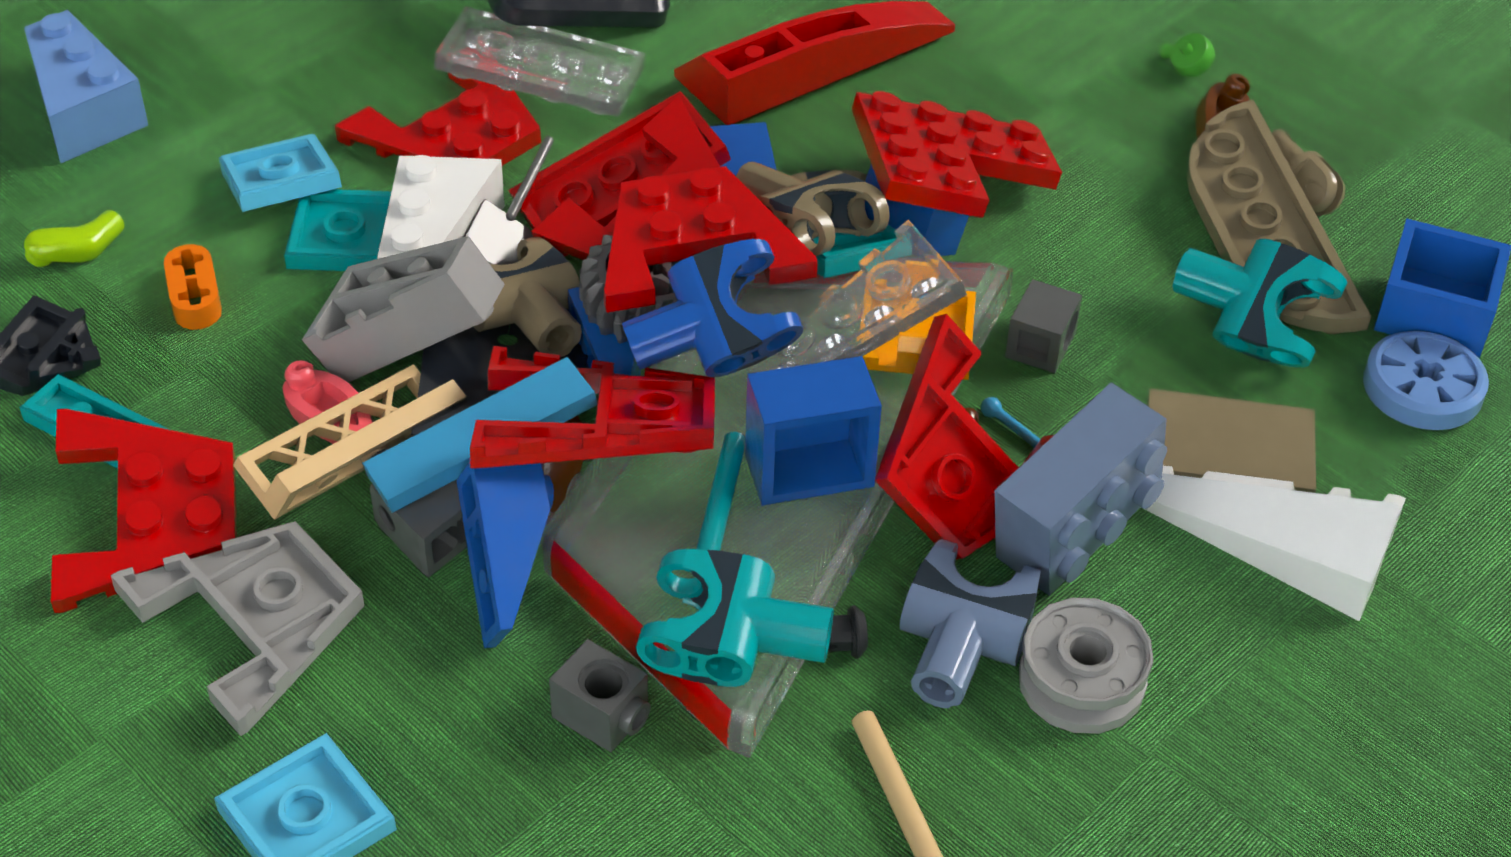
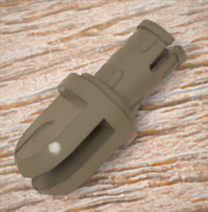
[1271,129,1345,216]

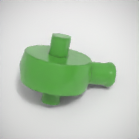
[1160,33,1215,77]

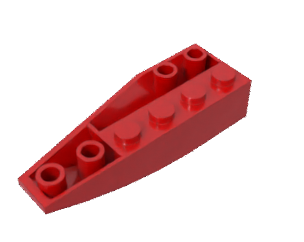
[674,1,955,125]

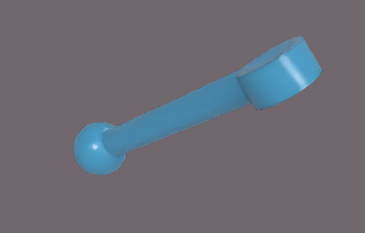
[980,397,1040,447]

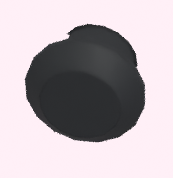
[828,605,868,659]

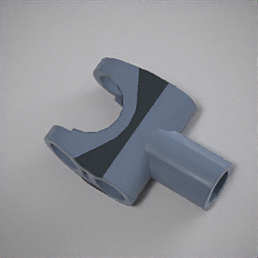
[899,539,1041,708]

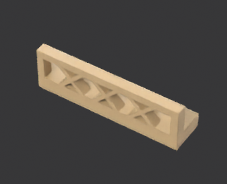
[233,364,466,520]

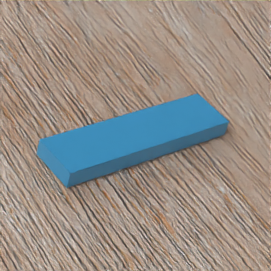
[362,357,598,513]

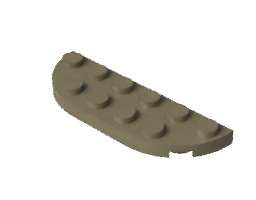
[1187,100,1371,334]

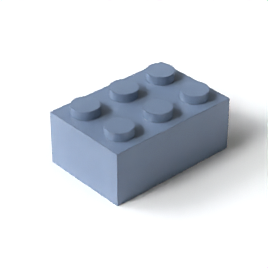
[995,382,1167,596]

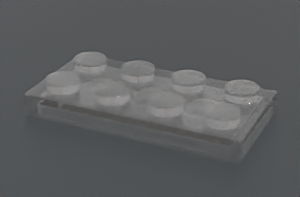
[434,6,646,117]

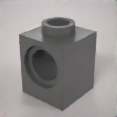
[1005,279,1083,373]
[549,639,651,752]

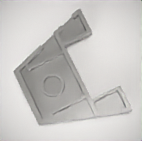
[110,521,364,736]

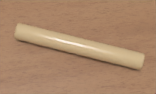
[852,711,943,857]

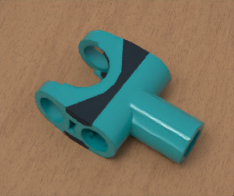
[1172,239,1348,368]
[636,549,834,687]

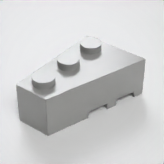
[302,236,505,382]

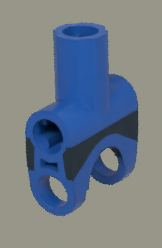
[622,239,804,377]

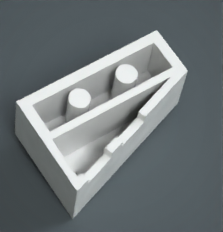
[377,155,505,259]

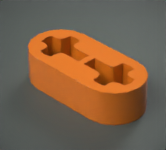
[164,244,222,330]

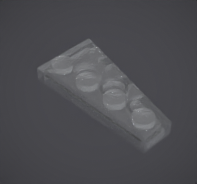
[746,219,967,373]

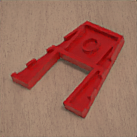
[470,346,715,468]

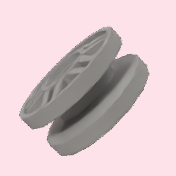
[1019,598,1153,734]

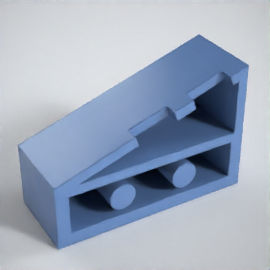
[24,10,148,163]

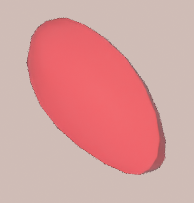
[282,360,374,444]

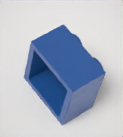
[1374,219,1511,359]
[745,356,882,506]

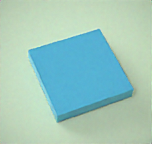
[218,133,342,212]
[214,733,397,857]

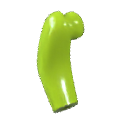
[24,210,125,267]

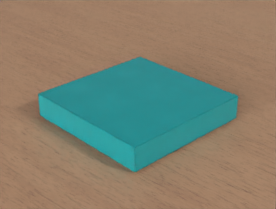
[284,189,392,271]

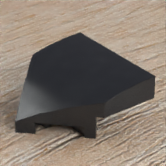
[0,295,101,396]

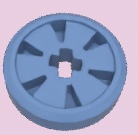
[1363,331,1489,430]

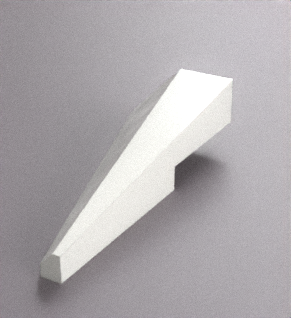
[1145,465,1406,621]

